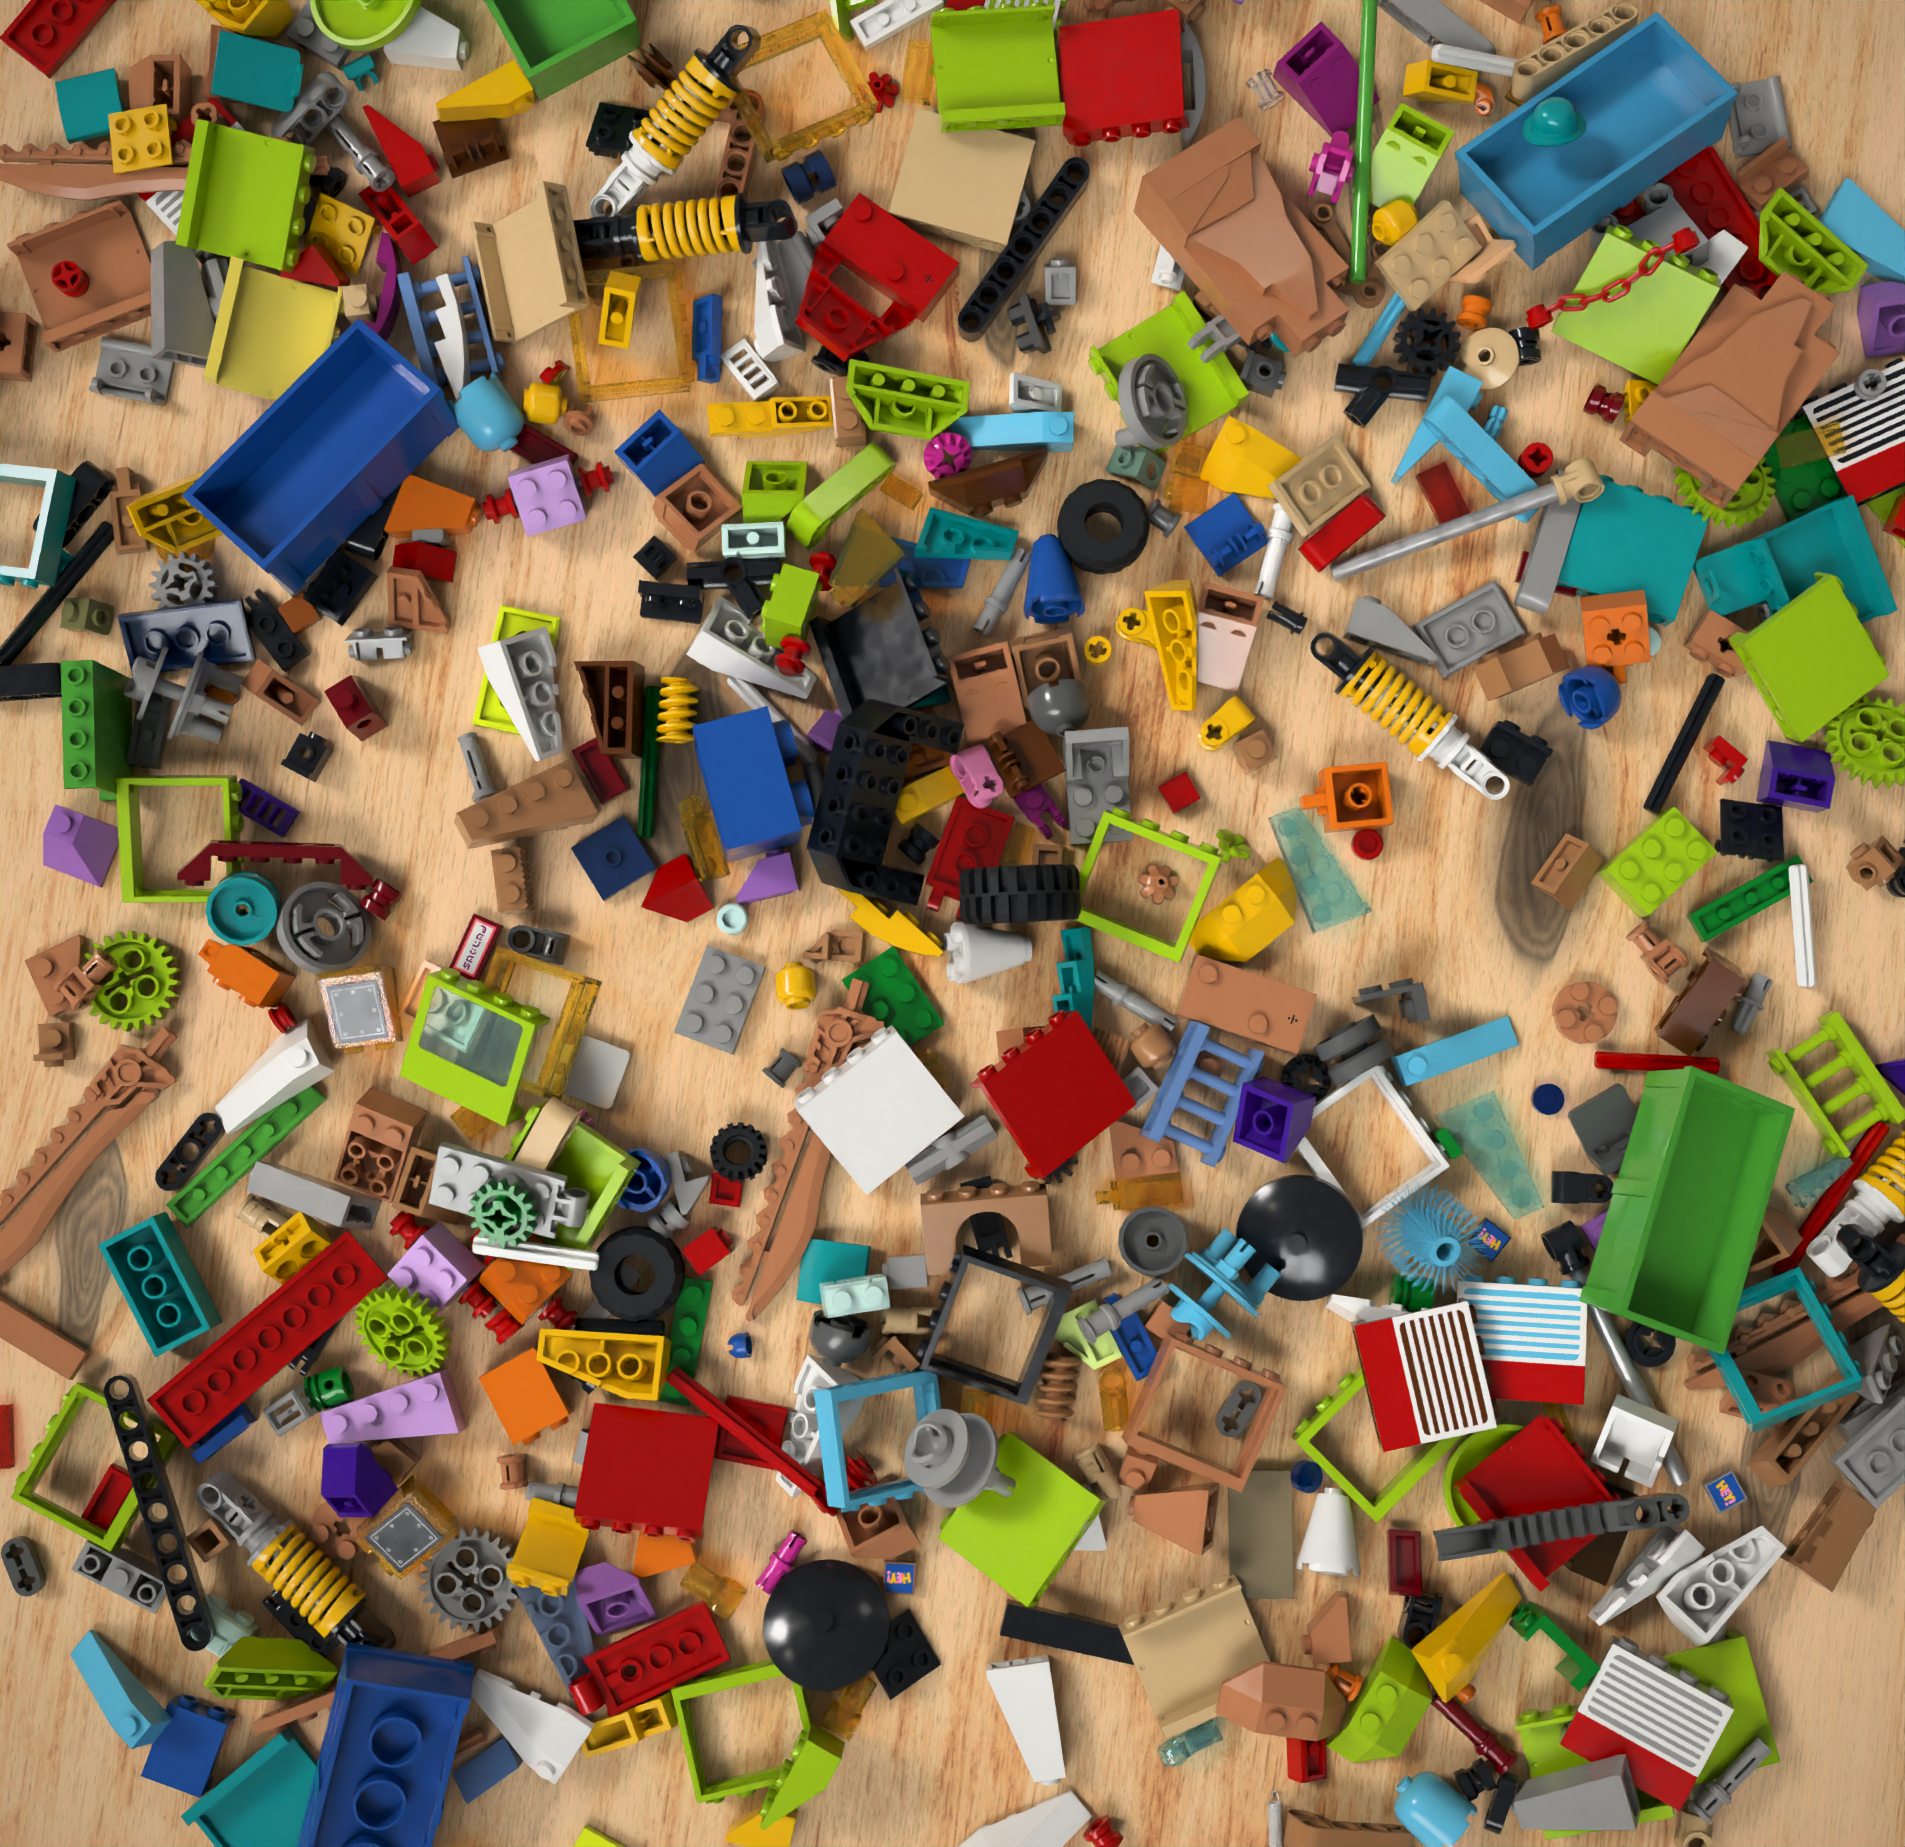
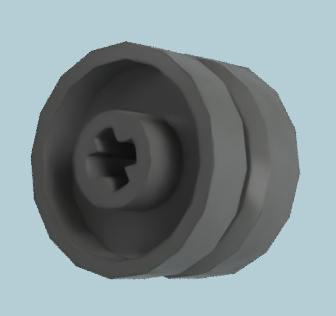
[1313,1014,1396,1086]
[1118,1206,1188,1276]

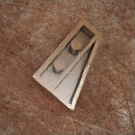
[1781,1481,1877,1593]

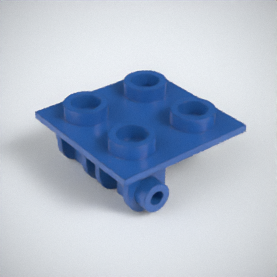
[1184,493,1268,577]

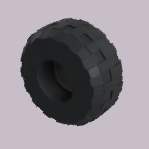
[1057,479,1150,575]
[589,1226,685,1321]

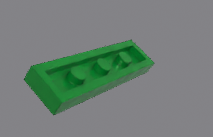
[1687,855,1813,943]
[659,1276,713,1407]

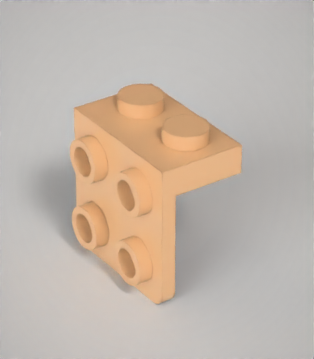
[1447,213,1517,284]

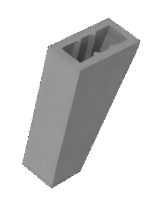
[151,241,215,368]
[246,1161,382,1230]
[1511,1754,1641,1830]

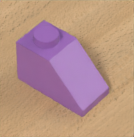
[736,849,800,905]

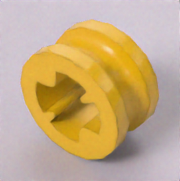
[1083,636,1112,666]

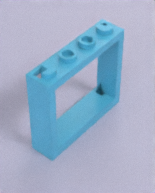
[813,1368,941,1512]

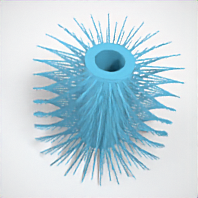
[1373,1181,1489,1295]

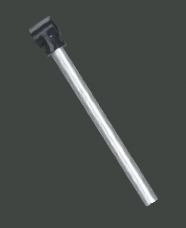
[1541,1220,1691,1486]

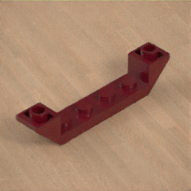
[177,840,373,890]

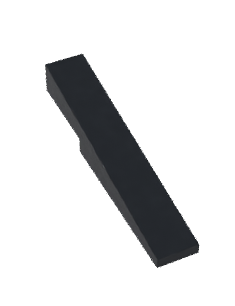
[1000,1599,1134,1665]

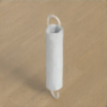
[1268,1790,1283,1847]

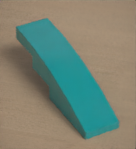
[1052,926,1094,1031]

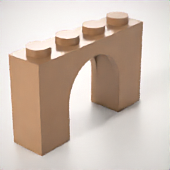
[920,1181,1053,1276]

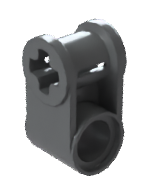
[507,925,570,965]

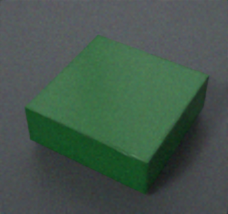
[1431,1127,1464,1159]

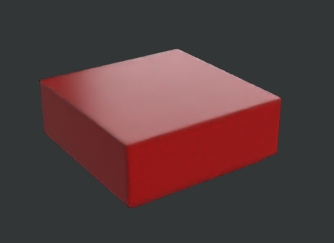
[1158,772,1201,814]
[709,1172,744,1207]

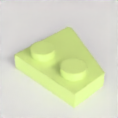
[1054,1298,1123,1370]

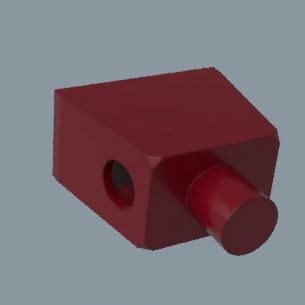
[324,675,388,742]

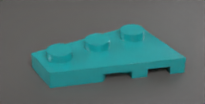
[914,507,1019,560]

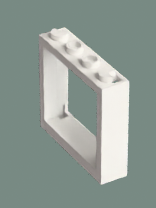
[1296,1065,1450,1228]

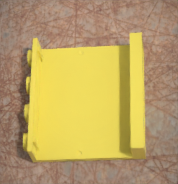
[204,256,345,401]

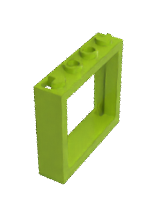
[115,775,245,903]
[1074,807,1224,963]
[1291,1361,1463,1523]
[11,1382,181,1551]
[671,1659,814,1804]

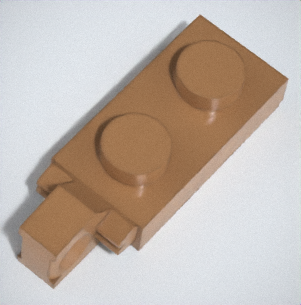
[109,467,150,555]

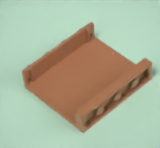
[7,199,151,353]

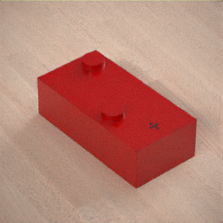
[823,192,959,323]

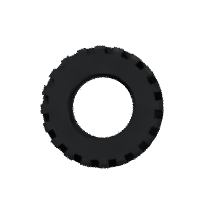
[959,864,1081,924]

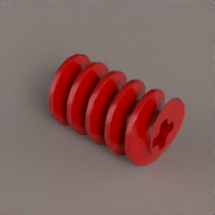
[810,1449,878,1517]

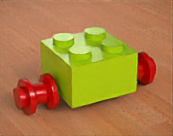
[761,552,837,676]

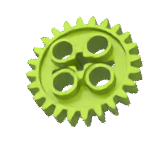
[1674,457,1776,529]
[1823,695,1905,789]
[85,930,182,1032]
[354,1284,452,1378]

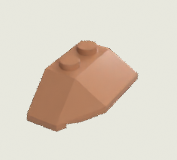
[1215,1661,1346,1741]

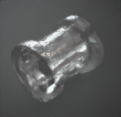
[1246,69,1285,111]

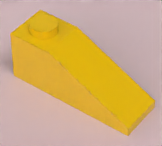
[435,59,535,122]
[895,765,965,828]

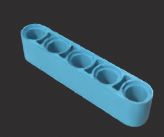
[1422,395,1541,523]

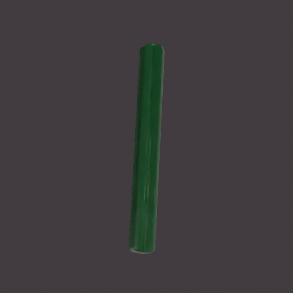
[637,686,662,839]

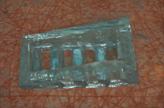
[1785,1157,1853,1208]

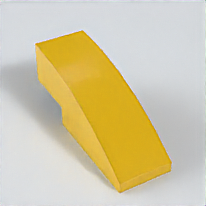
[581,1690,678,1759]

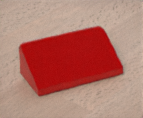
[1286,1737,1327,1783]

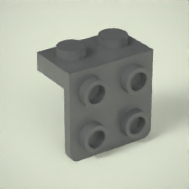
[1568,1083,1637,1176]

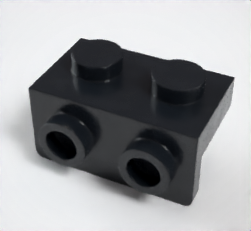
[303,549,378,626]

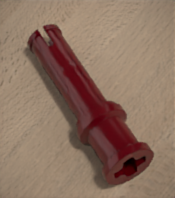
[1430,1693,1518,1775]

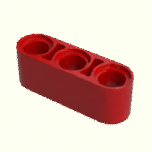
[1298,493,1386,573]

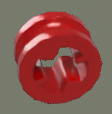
[268,1002,297,1033]

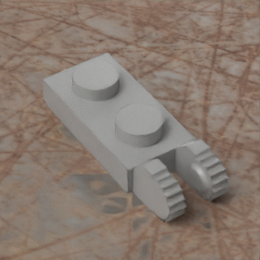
[1187,314,1243,364]

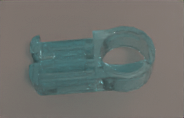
[1157,1719,1223,1767]

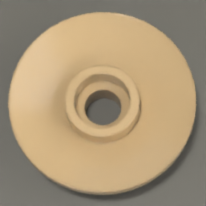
[1458,328,1520,390]

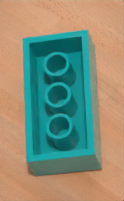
[98,1212,223,1357]

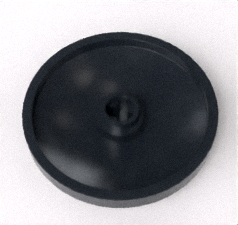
[1236,1174,1364,1301]
[763,1559,891,1692]

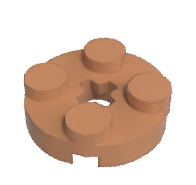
[1552,981,1618,1044]
[310,1501,376,1560]

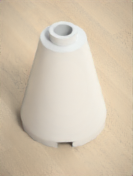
[1296,1488,1361,1577]

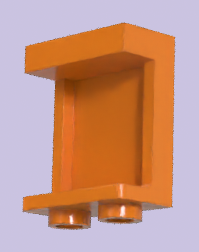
[478,1345,574,1446]

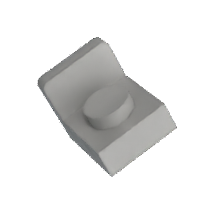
[804,198,844,246]
[1044,258,1076,305]

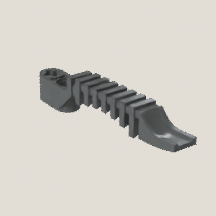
[1433,1493,1690,1561]

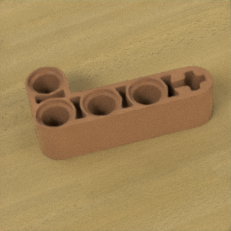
[1283,1809,1415,1847]

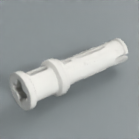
[1254,503,1294,599]

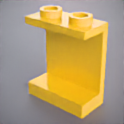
[506,1497,591,1597]

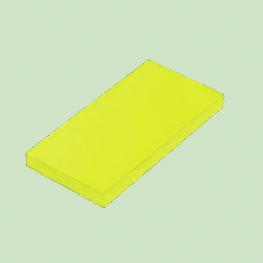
[472,605,562,735]

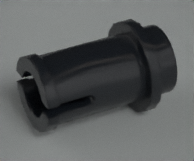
[1267,601,1308,635]

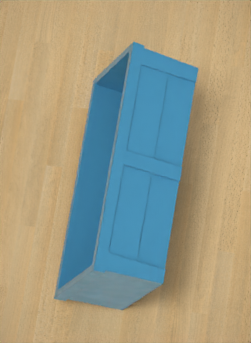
[1455,12,1738,271]

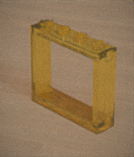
[731,9,878,163]
[568,263,695,403]
[456,946,602,1100]

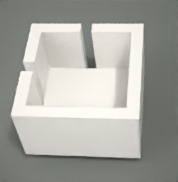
[1590,1394,1679,1488]

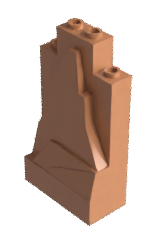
[1133,116,1350,357]
[1619,271,1840,510]

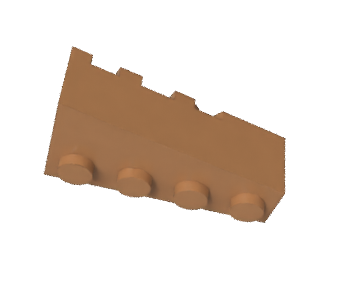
[454,759,598,849]

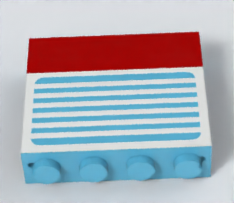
[1457,1274,1587,1405]

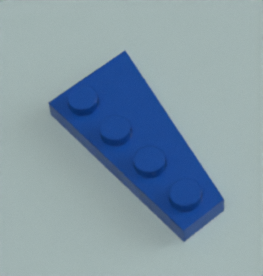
[836,527,971,588]

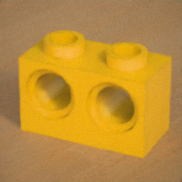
[253,1211,332,1284]

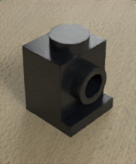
[281,731,333,782]

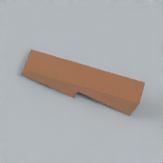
[0,1294,90,1380]

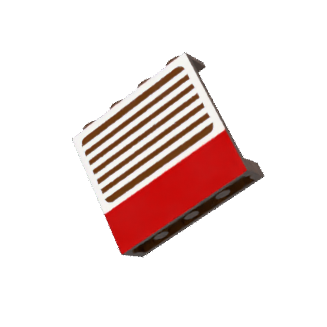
[1351,1297,1500,1452]

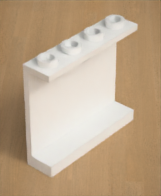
[793,1025,965,1195]

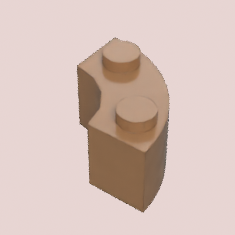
[1473,633,1570,702]

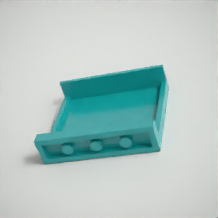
[1556,475,1710,626]
[1744,495,1898,624]
[181,1725,318,1847]

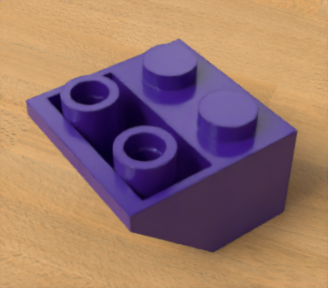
[1756,740,1835,813]
[321,1443,398,1517]

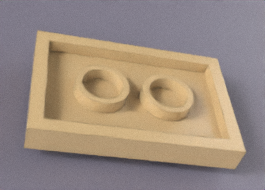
[1375,200,1482,311]
[1268,435,1371,537]

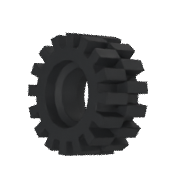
[710,1122,767,1183]

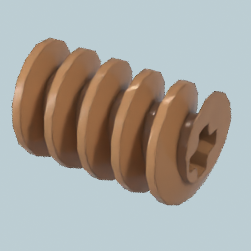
[1033,1352,1081,1421]

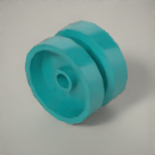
[205,870,282,946]

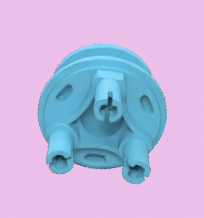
[1168,1228,1282,1341]

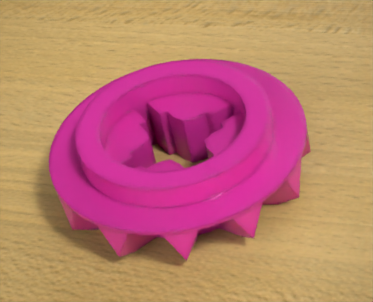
[923,432,973,479]

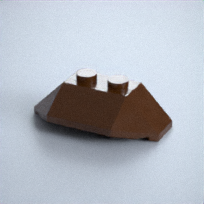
[928,447,1048,516]

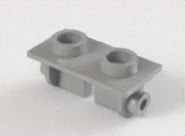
[344,626,412,661]

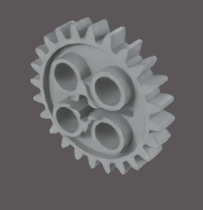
[419,1526,519,1632]

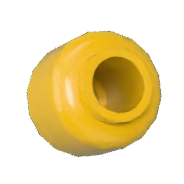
[1372,200,1419,246]
[522,382,567,424]
[775,961,817,1010]

